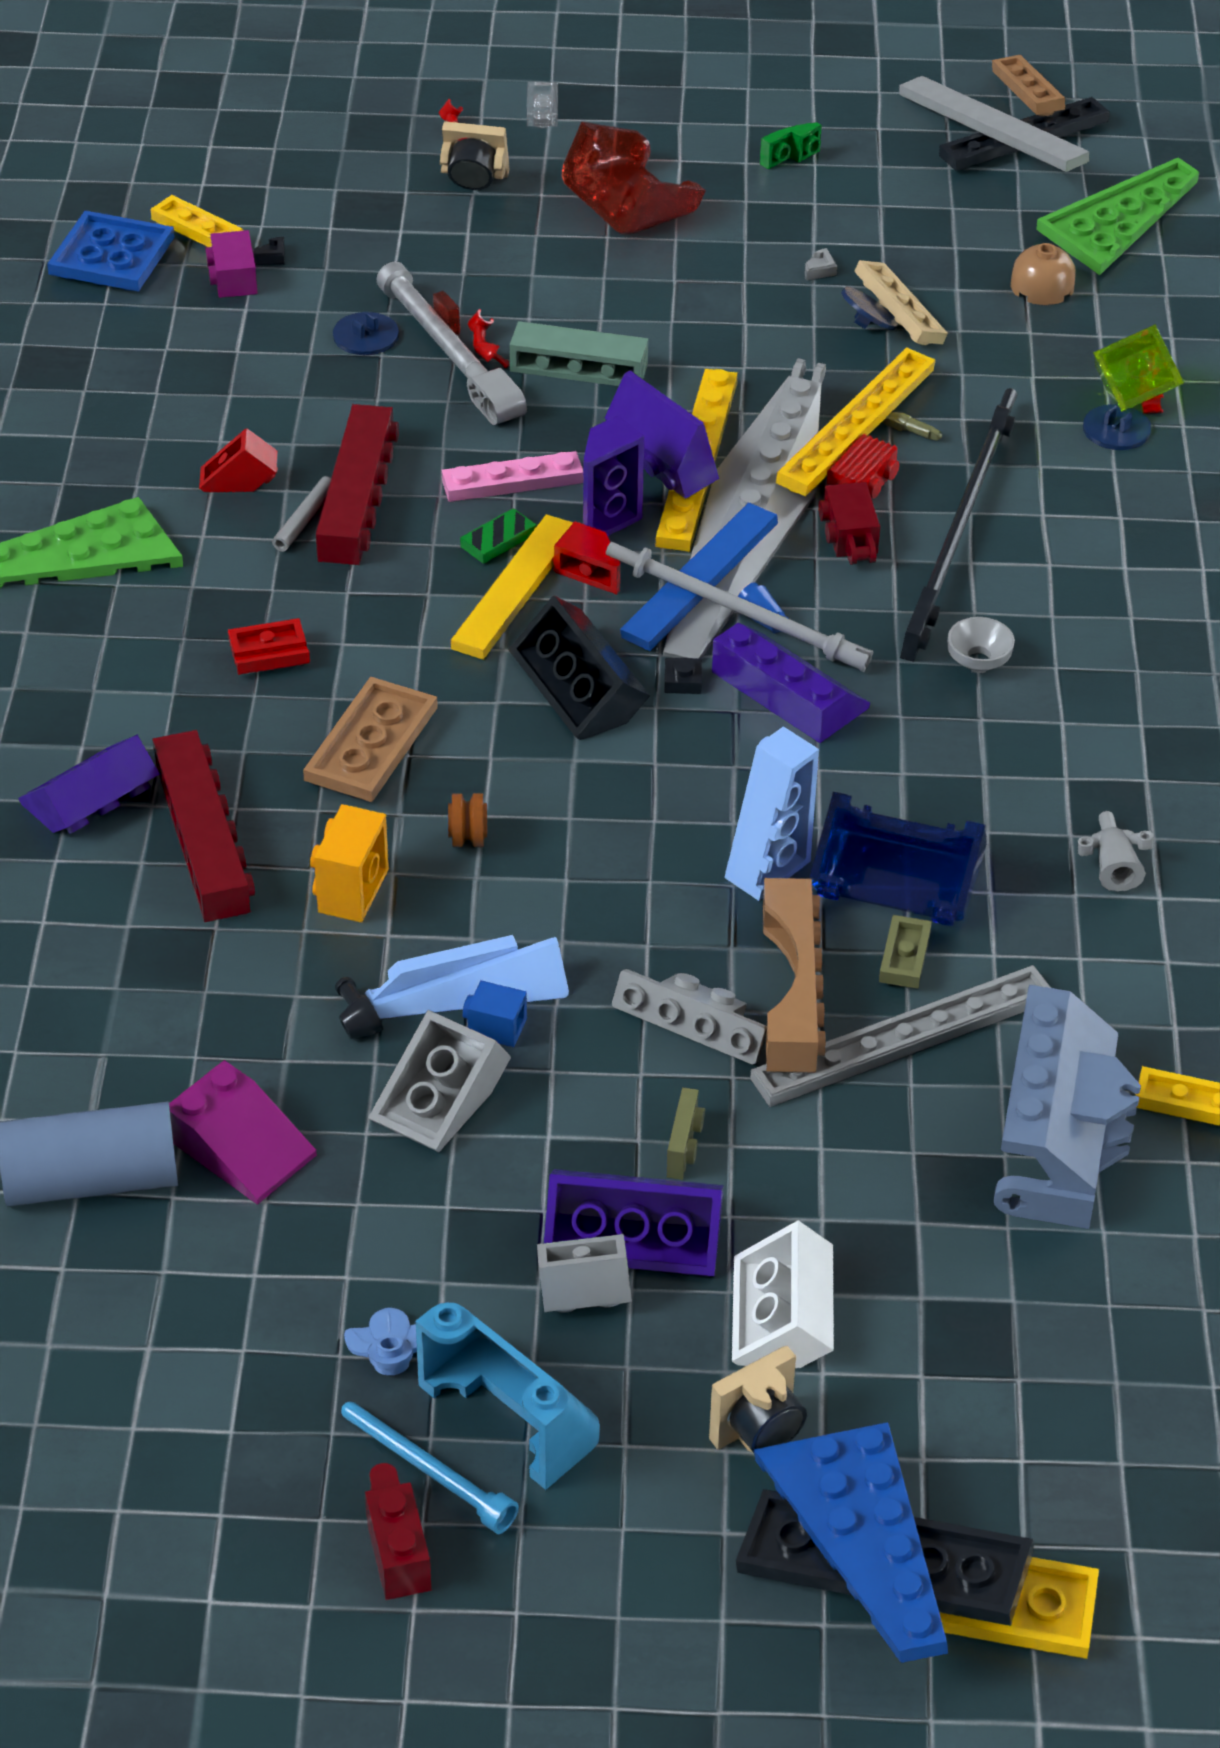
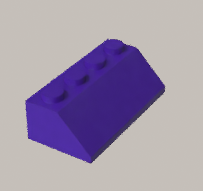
[605,371,719,499]
[712,622,870,743]
[544,1169,724,1276]

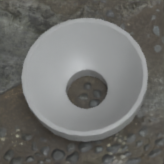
[947,617,1015,673]

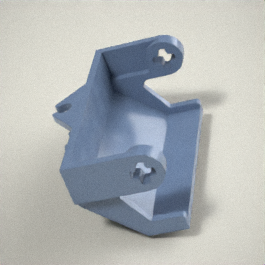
[994,985,1141,1229]

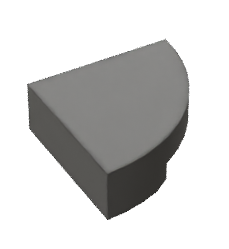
[805,248,837,281]

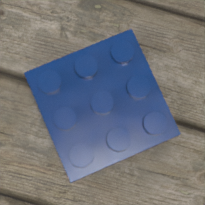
[47,211,175,291]

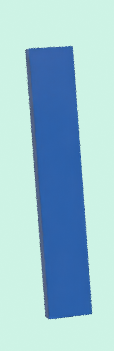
[620,502,778,651]

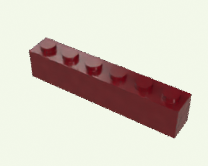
[316,404,399,565]
[152,730,255,922]

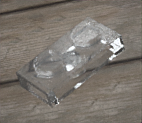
[527,82,558,128]

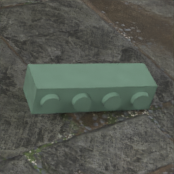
[509,321,648,386]

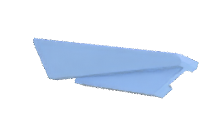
[365,935,569,1019]

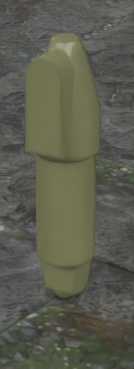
[883,411,942,441]

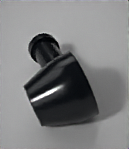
[335,977,383,1039]

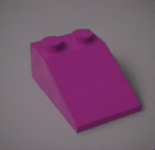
[169,1060,317,1205]

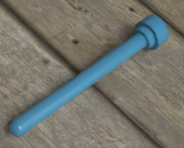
[341,1402,519,1534]

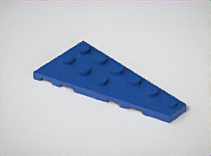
[754,1422,948,1663]

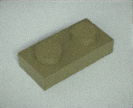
[879,915,932,989]
[666,1087,705,1180]

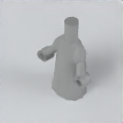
[1078,811,1154,892]

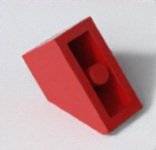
[199,428,278,492]
[554,521,620,595]

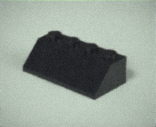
[508,595,650,740]

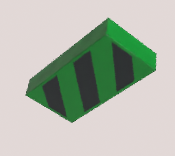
[460,508,537,564]

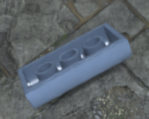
[0,1101,178,1207]

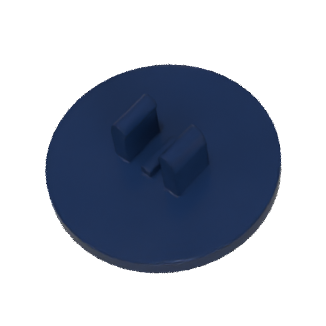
[841,286,898,330]
[333,312,399,355]
[1083,404,1151,450]

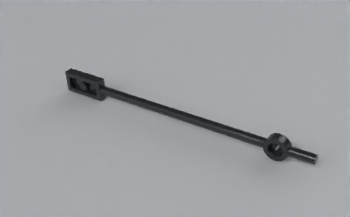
[900,388,1018,662]

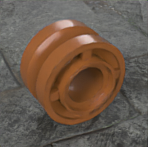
[448,793,487,848]

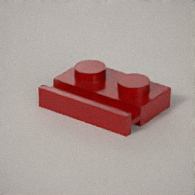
[228,618,310,675]

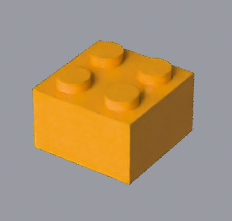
[310,804,389,923]

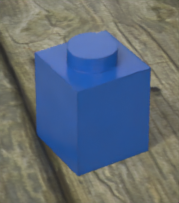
[462,980,527,1047]

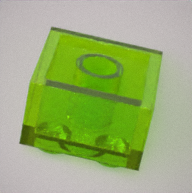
[1093,324,1184,412]

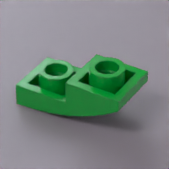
[760,122,822,170]

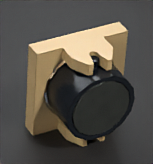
[440,121,509,190]
[709,1345,807,1453]

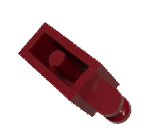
[819,482,880,565]
[365,1463,432,1600]

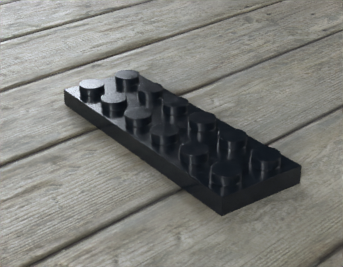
[736,1489,1034,1626]

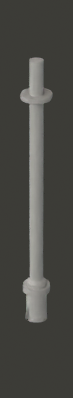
[606,542,873,672]

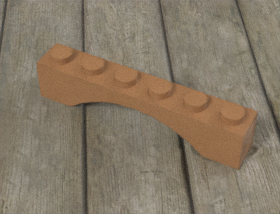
[763,878,826,1073]

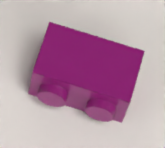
[205,230,257,298]

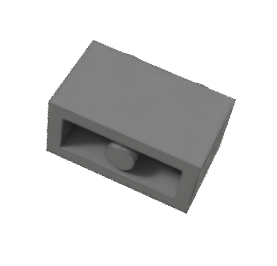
[537,1234,632,1312]

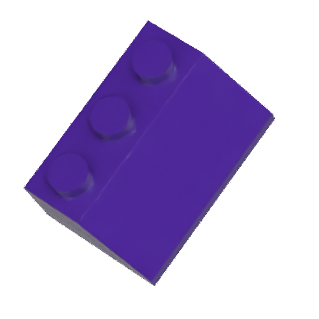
[583,415,644,536]
[18,734,159,834]

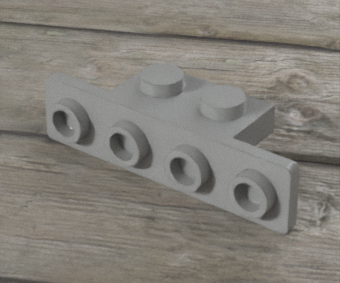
[612,969,767,1064]

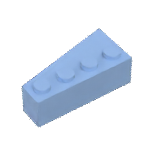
[724,726,819,901]

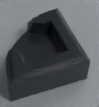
[253,236,285,265]

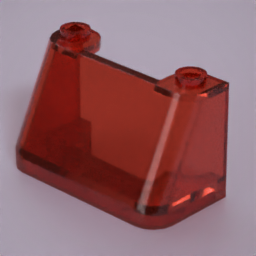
[562,122,706,234]

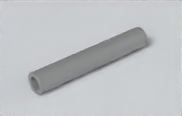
[272,476,331,552]

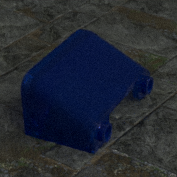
[810,792,987,926]

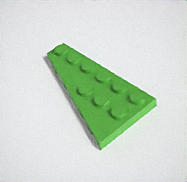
[1036,158,1199,275]
[0,497,183,588]

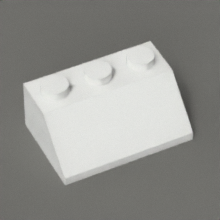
[732,1221,834,1368]

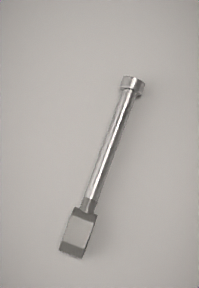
[376,262,527,425]

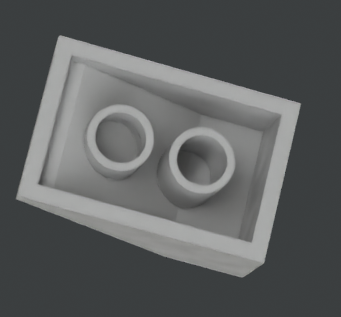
[368,1010,511,1153]

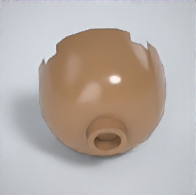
[1010,243,1076,305]

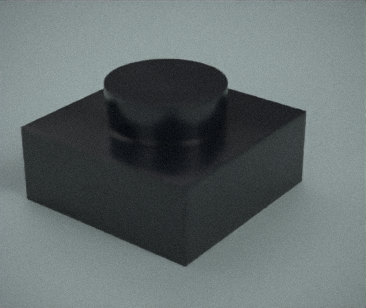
[664,658,702,694]

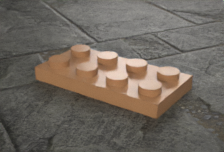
[303,676,438,802]

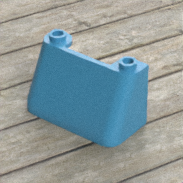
[415,1302,600,1490]

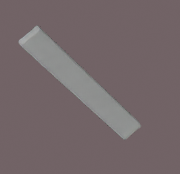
[899,76,1089,172]
[750,965,1051,1107]

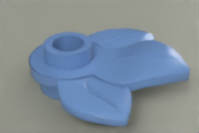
[344,1308,417,1375]

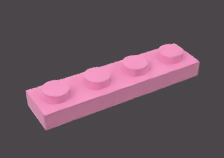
[442,451,583,502]

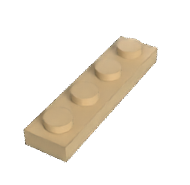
[854,260,948,345]

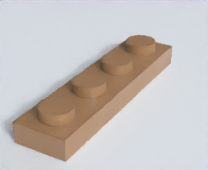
[992,55,1065,116]

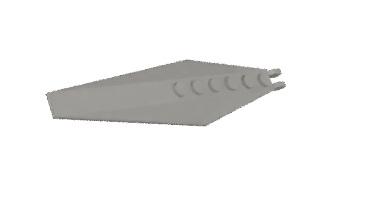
[663,358,826,658]

